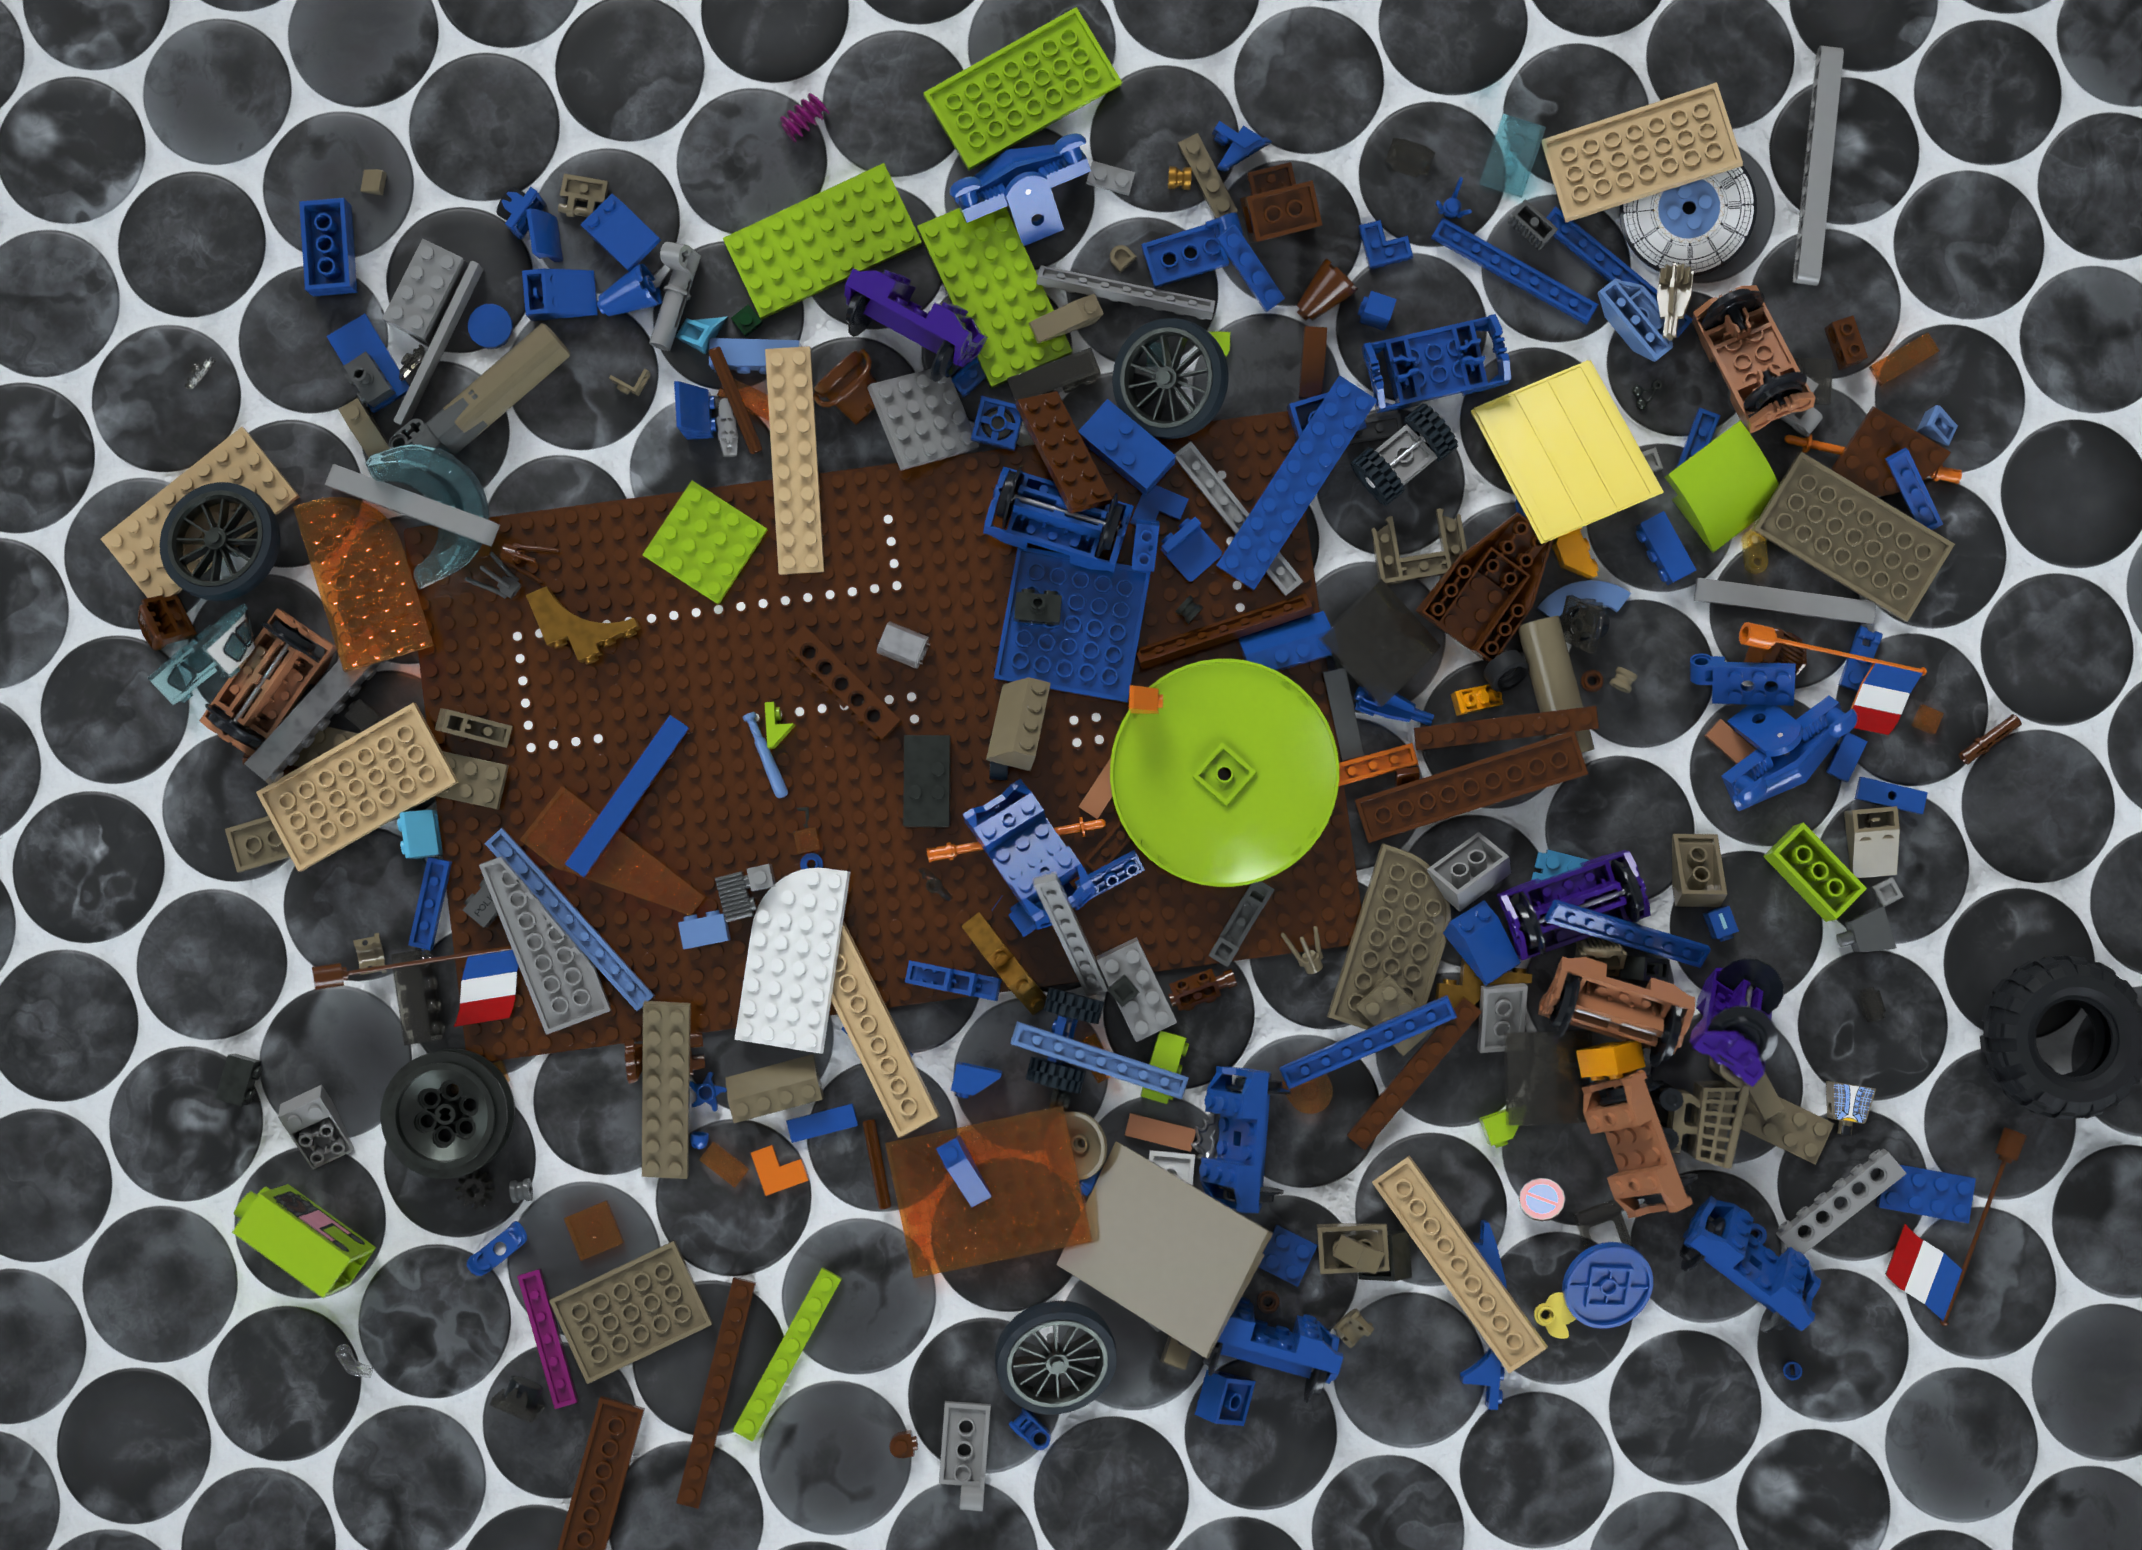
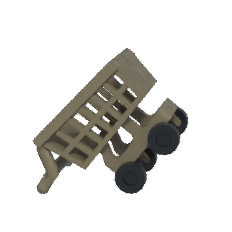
[1652,1055,1750,1169]

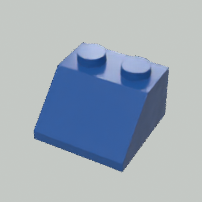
[951,1061,1003,1099]
[1195,1370,1256,1426]

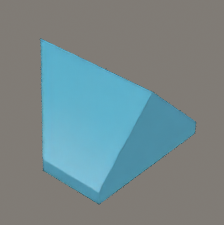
[676,317,728,355]

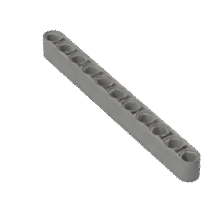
[1793,45,1844,286]

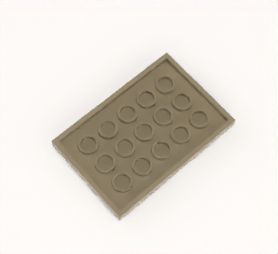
[549,1240,713,1384]

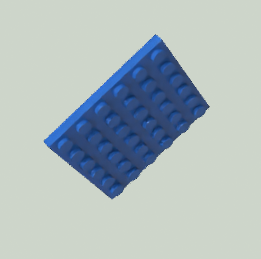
[994,547,1151,703]

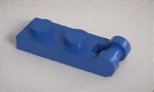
[1838,626,1883,692]

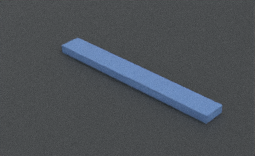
[1010,1021,1189,1099]

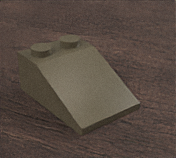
[1672,834,1727,907]
[1316,1223,1390,1274]

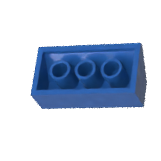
[1238,611,1339,671]

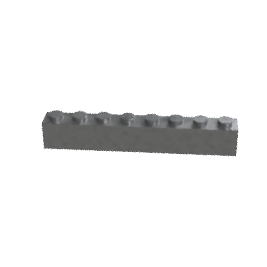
[244,628,393,785]

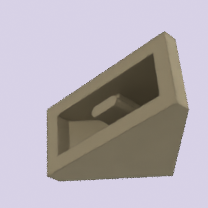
[1333,1234,1384,1274]

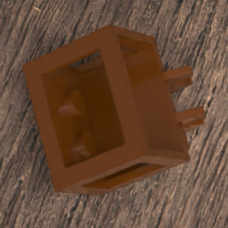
[1240,162,1323,242]

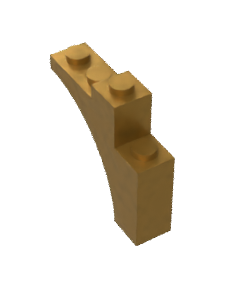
[526,586,641,664]
[961,912,1047,1015]
[1432,958,1532,1033]

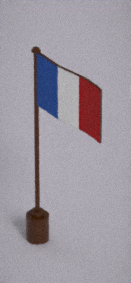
[312,946,519,1027]
[1885,1127,2027,1326]

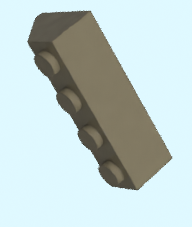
[986,677,1051,771]
[725,1054,825,1123]

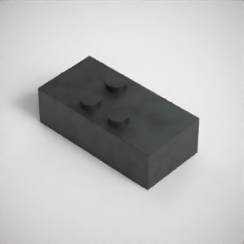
[903,735,951,828]

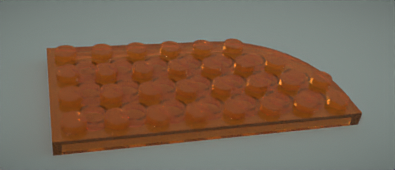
[293,497,434,672]

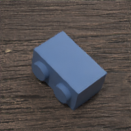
[678,910,731,949]

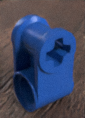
[1008,1408,1051,1450]

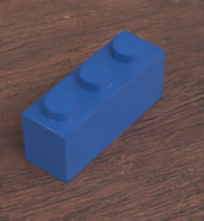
[1636,511,1696,585]

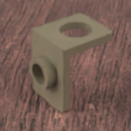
[609,369,651,397]

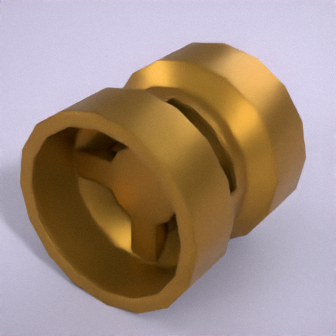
[1168,166,1192,190]

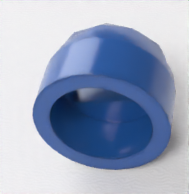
[690,1131,709,1149]
[1783,1361,1802,1380]

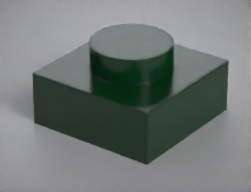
[731,305,763,337]

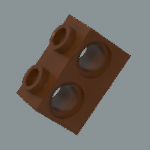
[1824,315,1868,370]

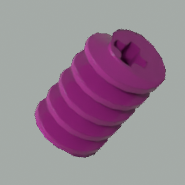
[780,93,829,142]

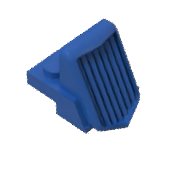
[1212,121,1272,171]

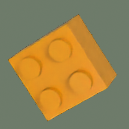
[1576,1040,1646,1081]

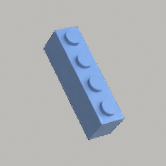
[709,338,802,374]

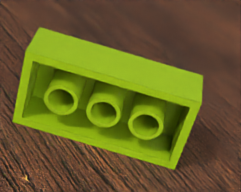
[1763,822,1867,922]

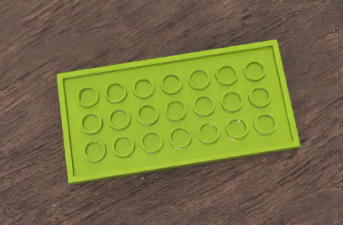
[923,7,1122,171]
[723,163,922,320]
[917,207,1073,389]

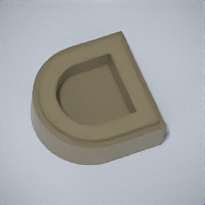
[1110,245,1137,273]

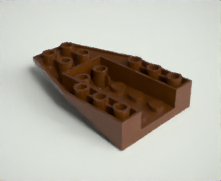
[1415,512,1553,663]

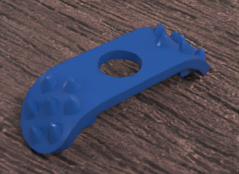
[467,1221,527,1276]

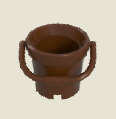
[813,349,877,425]

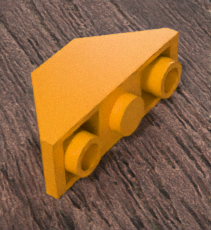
[1552,527,1599,580]
[1450,684,1503,716]

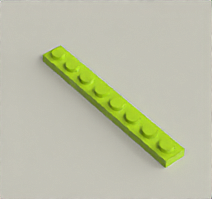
[733,1267,842,1442]

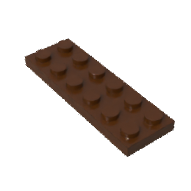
[1015,391,1112,514]

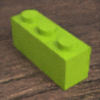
[1140,1030,1189,1104]

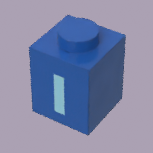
[1702,906,1739,942]

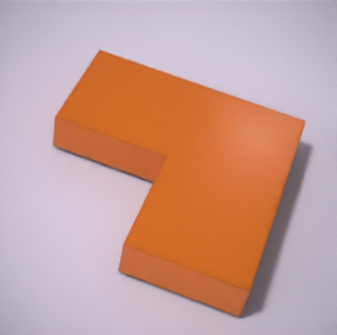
[751,1145,809,1196]

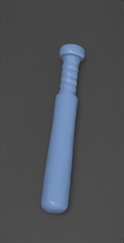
[743,712,788,798]

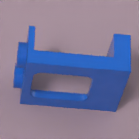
[1131,518,1159,572]

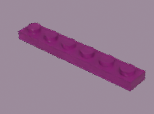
[517,1268,578,1409]

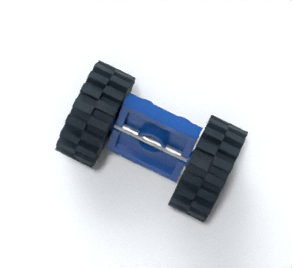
[1025,988,1104,1093]

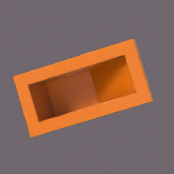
[1129,685,1163,714]

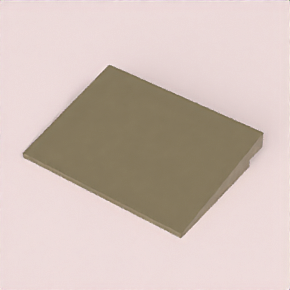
[1056,1141,1273,1359]

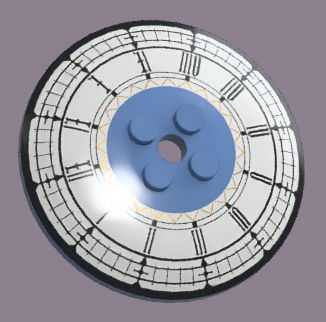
[1619,166,1757,277]

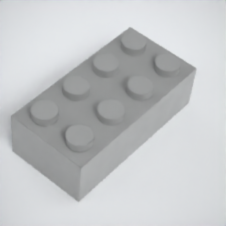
[382,238,469,344]
[1096,937,1177,1042]

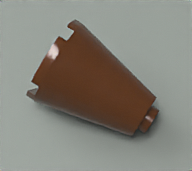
[1297,258,1358,321]

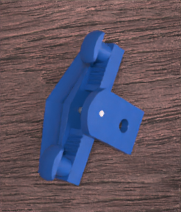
[950,133,1091,246]
[1722,695,1858,811]

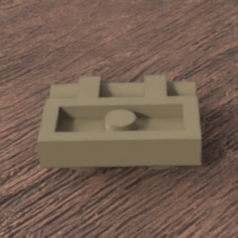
[558,174,609,219]

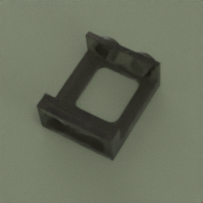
[1572,1199,1634,1250]

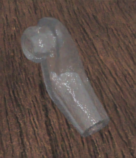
[335,1344,373,1378]

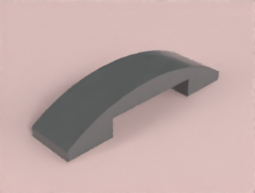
[1208,881,1275,967]

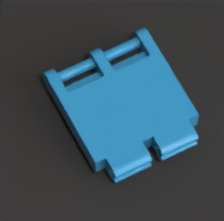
[1531,850,1588,880]

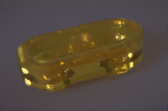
[1741,529,1768,574]

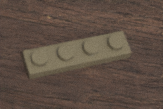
[1178,133,1238,219]

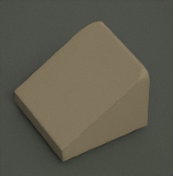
[360,169,387,196]

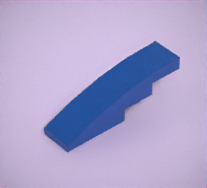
[905,960,1002,1001]

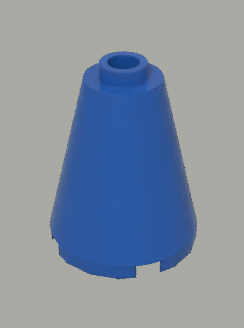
[597,263,662,316]

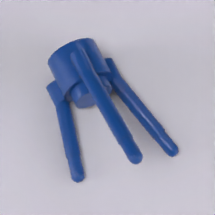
[1436,177,1472,219]

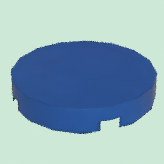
[468,304,513,349]

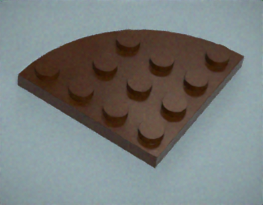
[1831,406,1951,497]

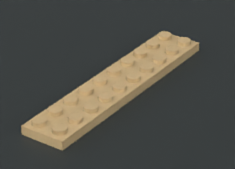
[765,346,824,575]
[831,920,940,1138]
[1372,1155,1548,1373]

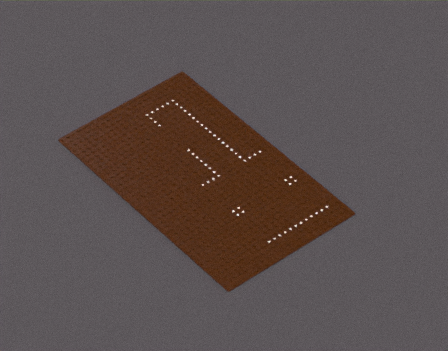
[404,411,1361,1061]

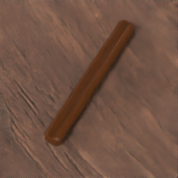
[708,347,762,454]

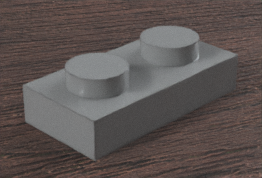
[1086,161,1135,196]

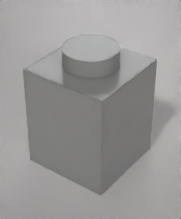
[747,864,776,892]

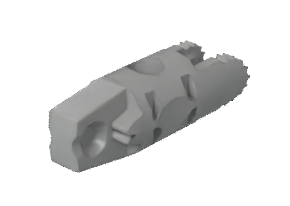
[716,397,738,457]

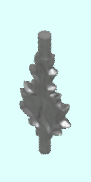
[1191,1113,1221,1161]

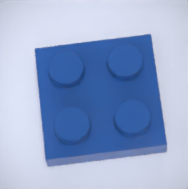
[1258,1224,1318,1287]

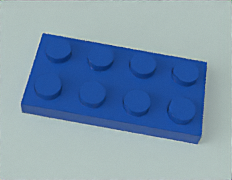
[1876,1164,1976,1224]

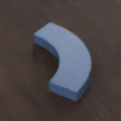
[1536,580,1631,617]

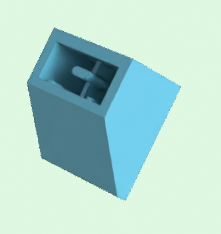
[397,809,443,859]

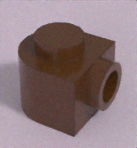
[889,1430,918,1459]

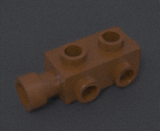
[1168,968,1237,1011]

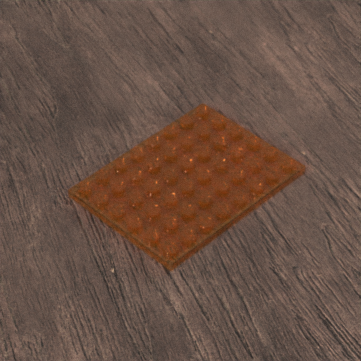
[885,1105,1092,1278]

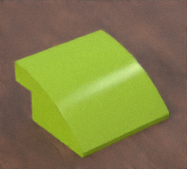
[1664,420,1779,553]

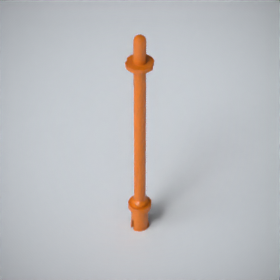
[1784,434,1962,484]
[927,817,1106,862]

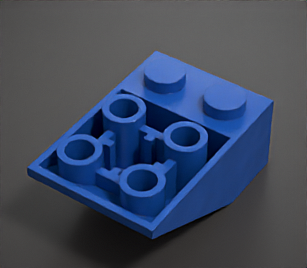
[522,268,598,321]

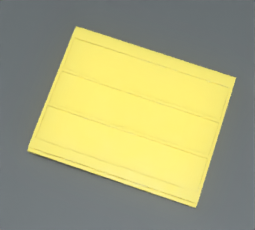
[1471,360,1664,544]

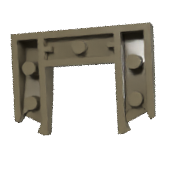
[1371,508,1467,587]

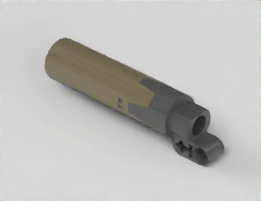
[389,323,570,466]

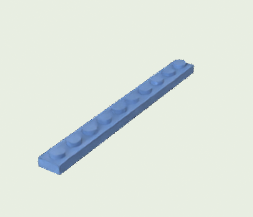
[485,828,655,1011]

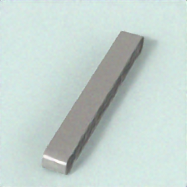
[325,464,500,547]

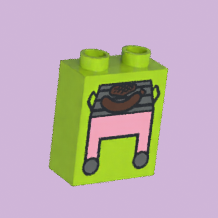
[232,1184,376,1298]

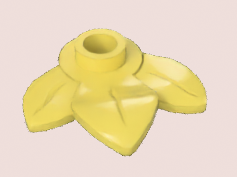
[1534,1292,1576,1339]

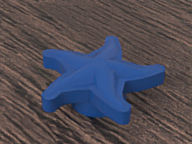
[690,1072,727,1112]

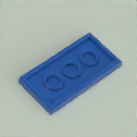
[326,314,410,413]

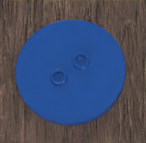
[1562,1242,1653,1329]

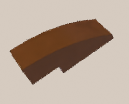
[1299,326,1327,399]

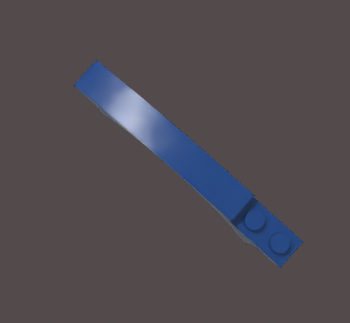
[1459,1220,1507,1410]

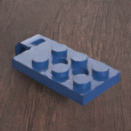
[1141,213,1244,288]
[1690,653,1796,706]

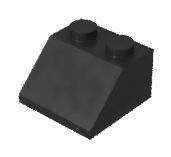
[1359,1231,1412,1281]

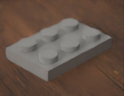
[1477,983,1528,1053]

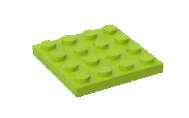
[642,480,768,605]

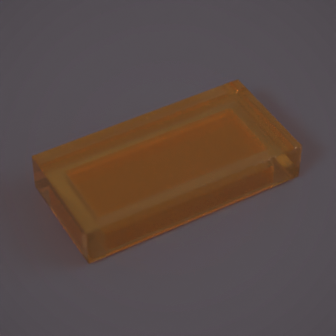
[699,1141,749,1188]

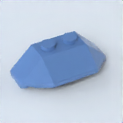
[1598,278,1673,362]

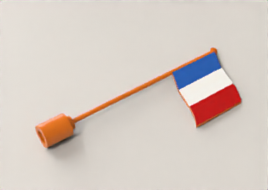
[1739,622,1927,735]

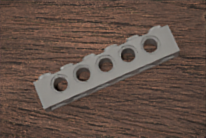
[1775,1149,1907,1254]

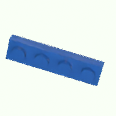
[1216,224,1285,312]
[1885,447,1943,530]
[408,857,452,950]

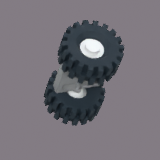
[1351,403,1458,506]

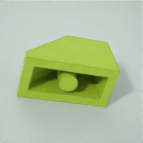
[1479,1103,1527,1148]

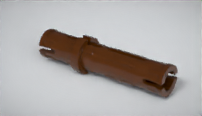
[1958,714,2022,765]

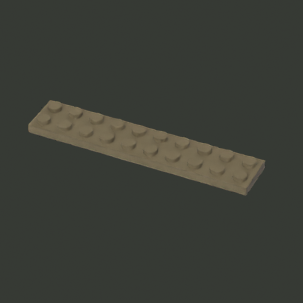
[292,727,509,809]

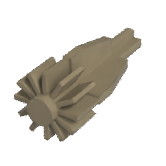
[1657,263,1694,341]

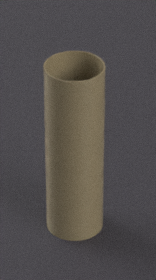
[1517,616,1595,753]

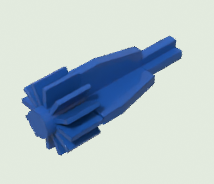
[1354,678,1434,726]

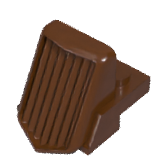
[138,594,197,651]
[1744,624,1807,678]

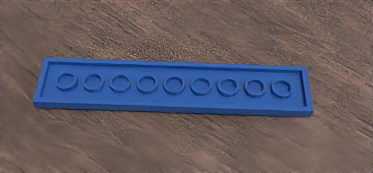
[1216,375,1377,590]

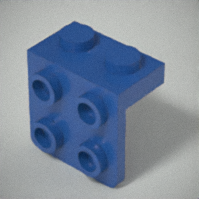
[1160,516,1222,582]

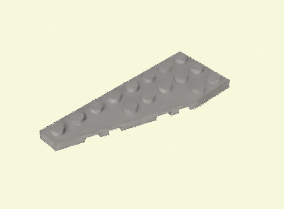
[479,856,611,1035]

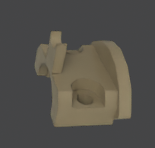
[353,933,387,975]
[1333,1309,1374,1348]

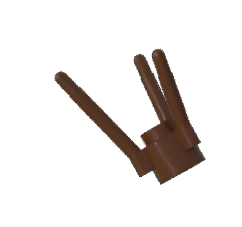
[500,543,560,584]

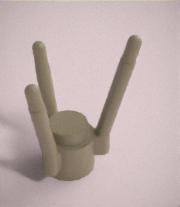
[1281,926,1324,974]

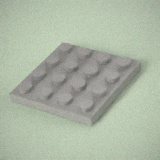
[867,369,979,471]

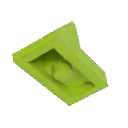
[765,702,795,749]

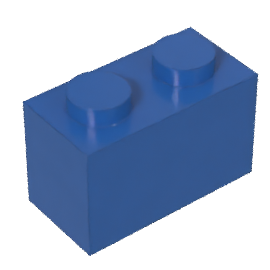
[1357,291,1397,331]

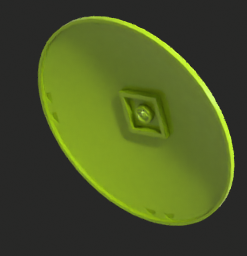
[1110,659,1339,887]

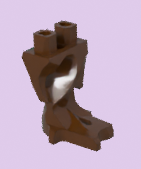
[624,1032,705,1084]

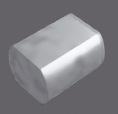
[877,621,930,669]

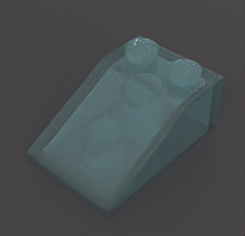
[1479,114,1546,198]

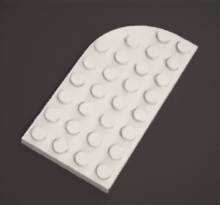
[735,868,851,1054]

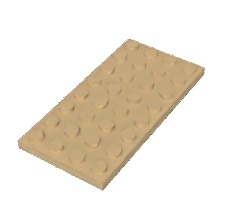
[1541,82,1743,223]
[101,427,300,598]
[256,703,458,872]

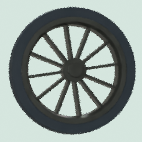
[1112,318,1229,439]
[160,482,281,601]
[995,1301,1117,1415]

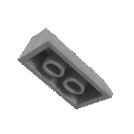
[1427,832,1511,911]

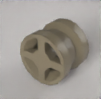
[1609,667,1638,693]

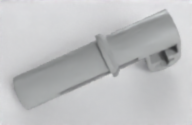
[649,241,701,351]

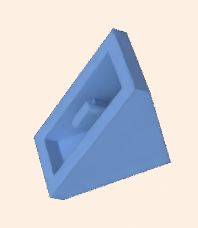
[1916,405,1958,446]

